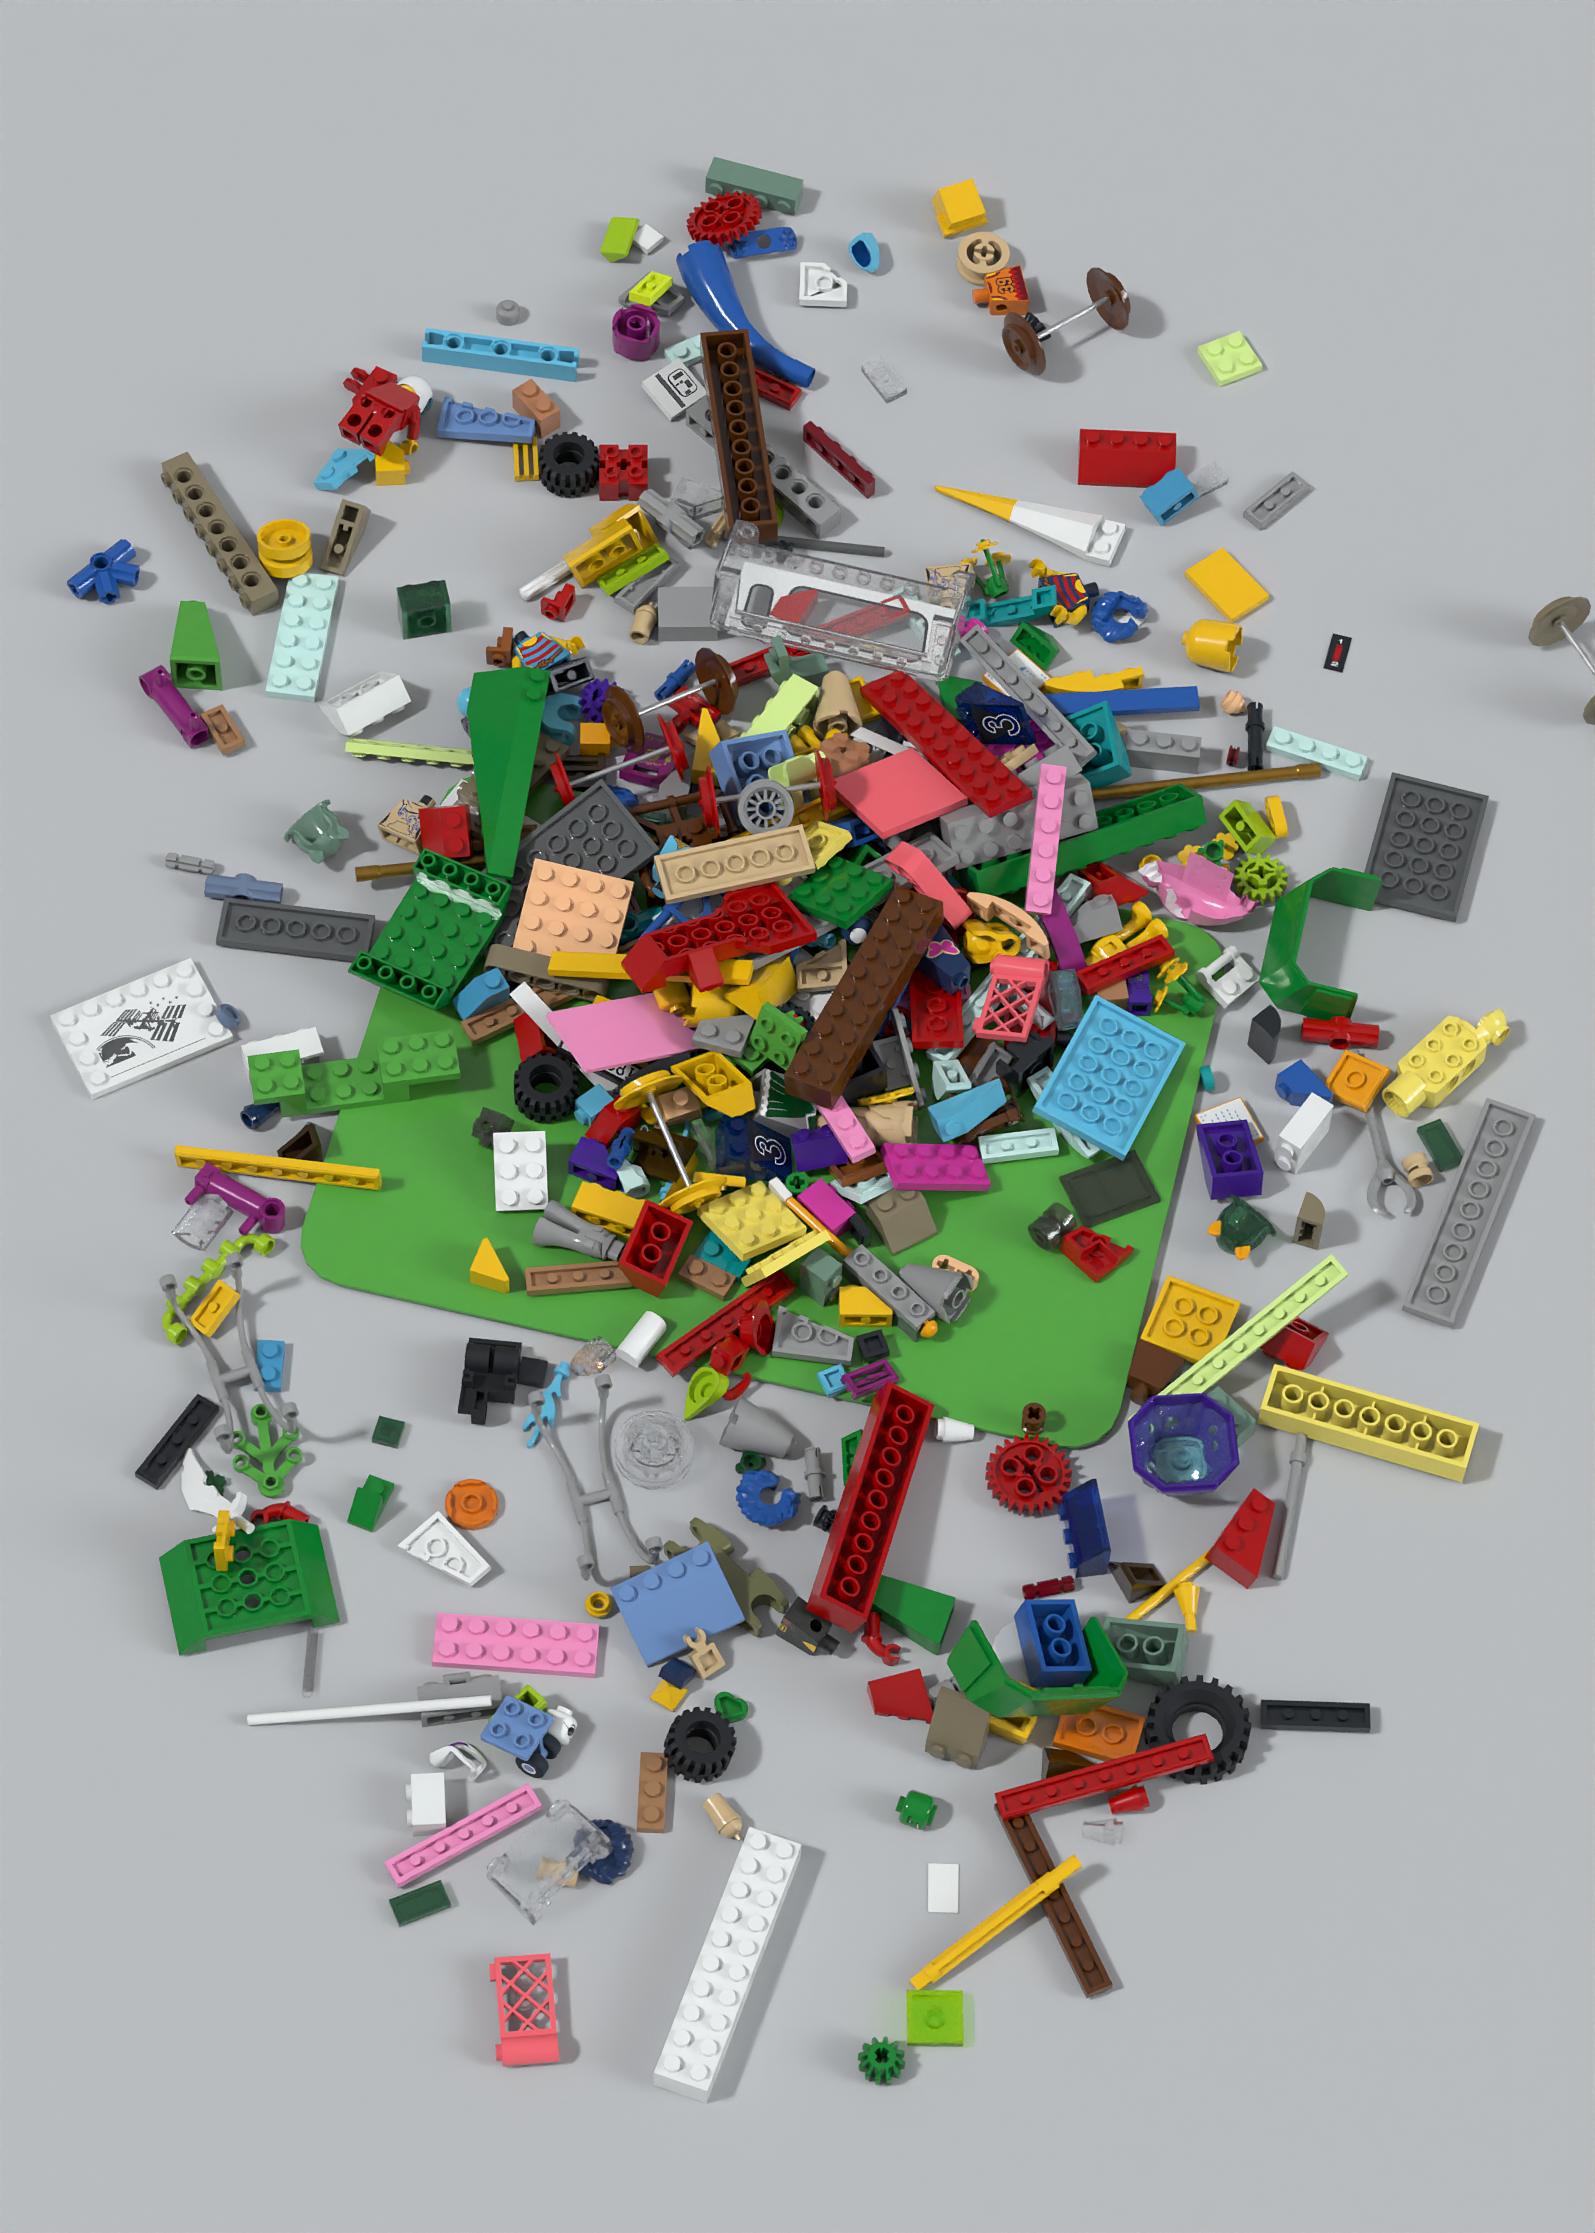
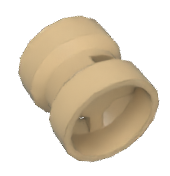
[1401,1152,1434,1188]

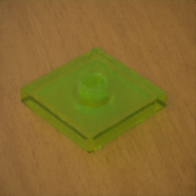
[906,1990,964,2047]

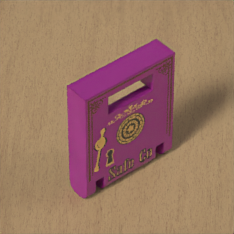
[619,732,684,789]

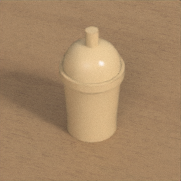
[629,602,658,644]
[702,1793,742,1842]

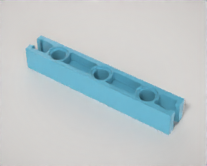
[422,328,579,382]

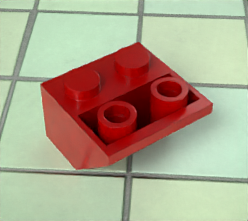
[1077,862,1149,908]

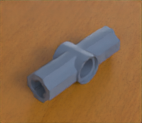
[204,873,283,904]

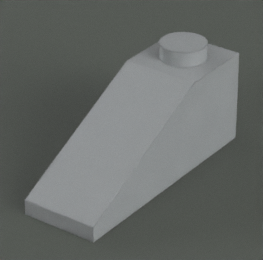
[652,752,695,823]
[1049,894,1123,952]

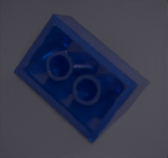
[1058,1479,1111,1578]

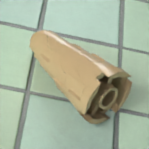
[816,1100,919,1147]

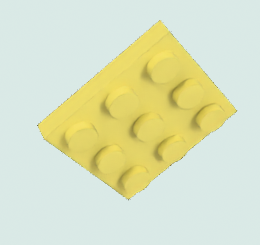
[697,1180,807,1262]
[740,1229,831,1288]

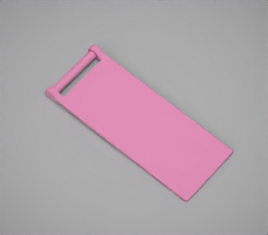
[546,986,706,1073]

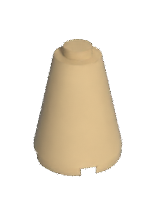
[813,671,862,740]

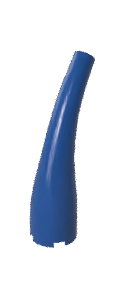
[676,240,816,388]

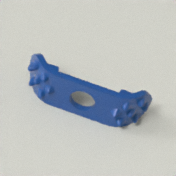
[728,227,797,259]

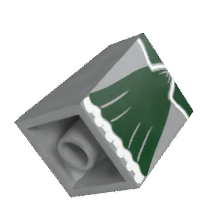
[734,1068,817,1140]

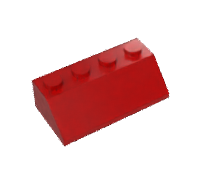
[1078,429,1176,488]

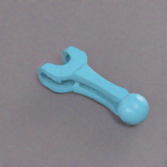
[457,687,584,746]

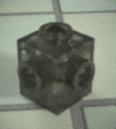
[472,1107,515,1150]

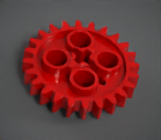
[686,191,762,246]
[985,1434,1072,1517]

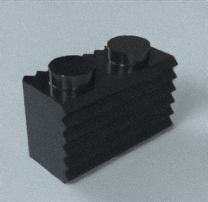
[546,657,595,696]

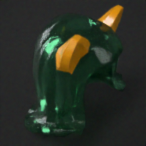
[1207,1194,1277,1260]

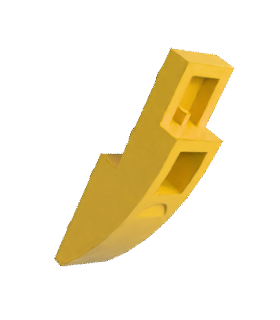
[1043,666,1144,694]

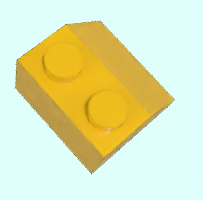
[589,504,659,550]

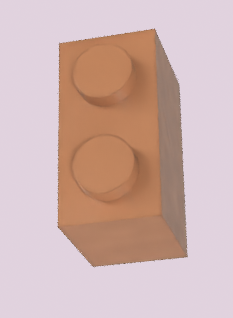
[512,379,560,438]

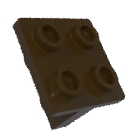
[632,1128,698,1183]

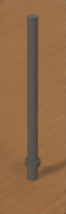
[724,530,885,557]

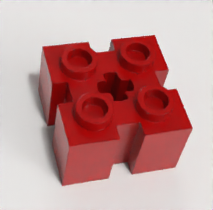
[599,444,648,501]

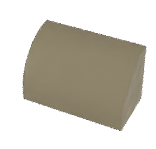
[1292,1191,1325,1250]

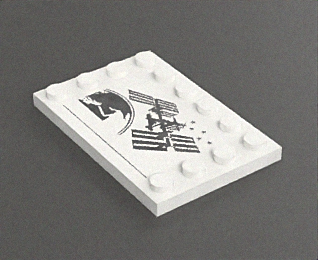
[50,958,233,1100]

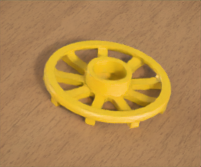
[858,1087,915,1106]

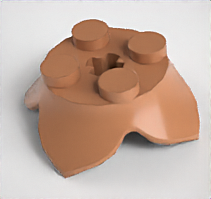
[810,732,872,779]

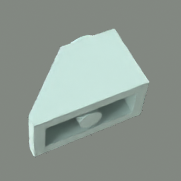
[931,1060,971,1101]

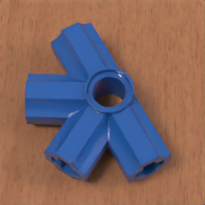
[67,539,140,604]

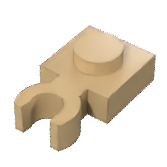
[683,1627,726,1679]

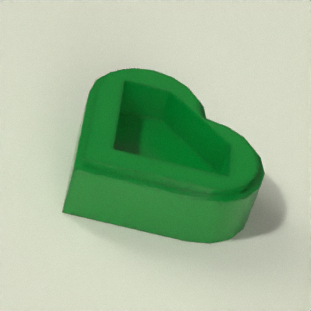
[714,1692,748,1723]

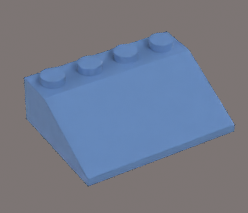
[709,729,810,833]
[610,1541,745,1667]

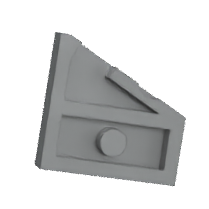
[692,1015,756,1058]

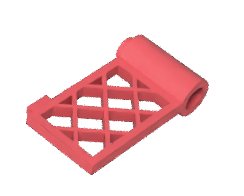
[972,954,1050,1042]
[489,1953,559,2067]

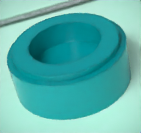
[1199,1065,1215,1092]

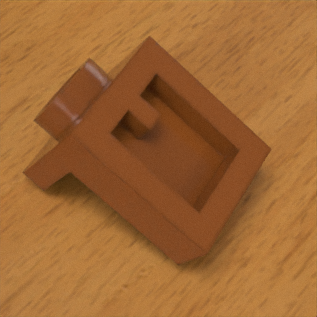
[486,627,514,666]

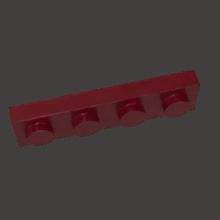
[803,421,875,499]

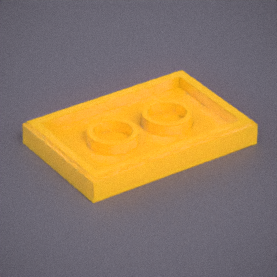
[1185,547,1269,623]

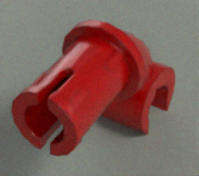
[250,1500,310,1524]
[861,1612,901,1666]

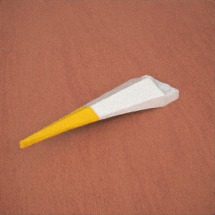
[935,485,1126,567]

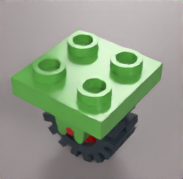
[748,1002,815,1070]

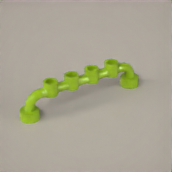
[162,1233,275,1346]

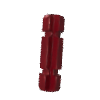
[1022,1575,1075,1600]

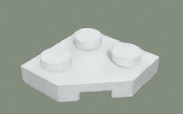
[799,262,847,307]

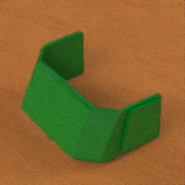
[1259,867,1382,1020]
[947,1617,1129,1718]

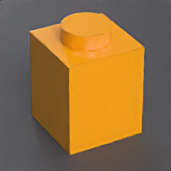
[580,723,615,758]

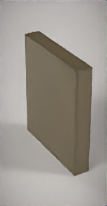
[630,1565,649,1578]

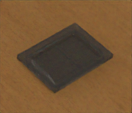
[1059,1149,1161,1228]

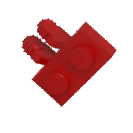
[343,366,397,404]

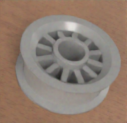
[737,779,794,834]

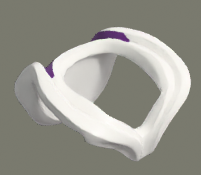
[429,1742,487,1782]

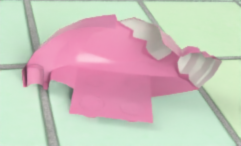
[1138,851,1259,926]

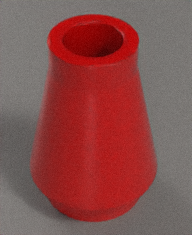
[1108,1785,1150,1815]

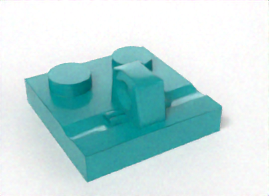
[694,1229,756,1282]

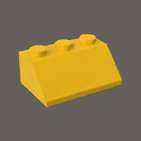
[670,1051,755,1117]

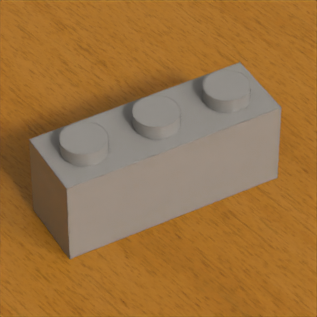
[1125,729,1202,774]

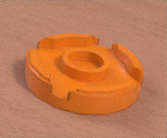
[445,1479,498,1531]

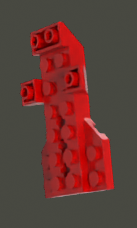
[621,882,817,993]

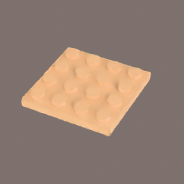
[513,858,635,957]

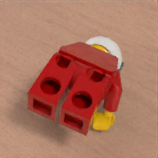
[338,375,433,456]

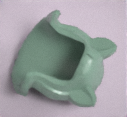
[284,800,350,864]

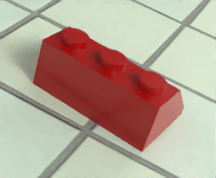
[617,1199,693,1298]

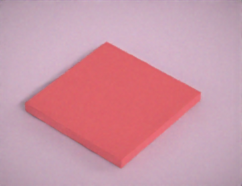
[834,748,968,839]

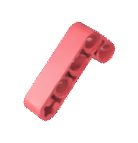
[884,841,972,931]

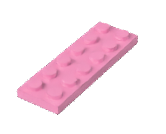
[432,1613,599,1678]

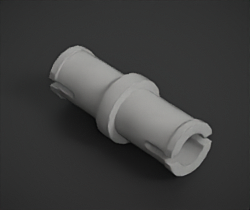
[803,1447,826,1502]

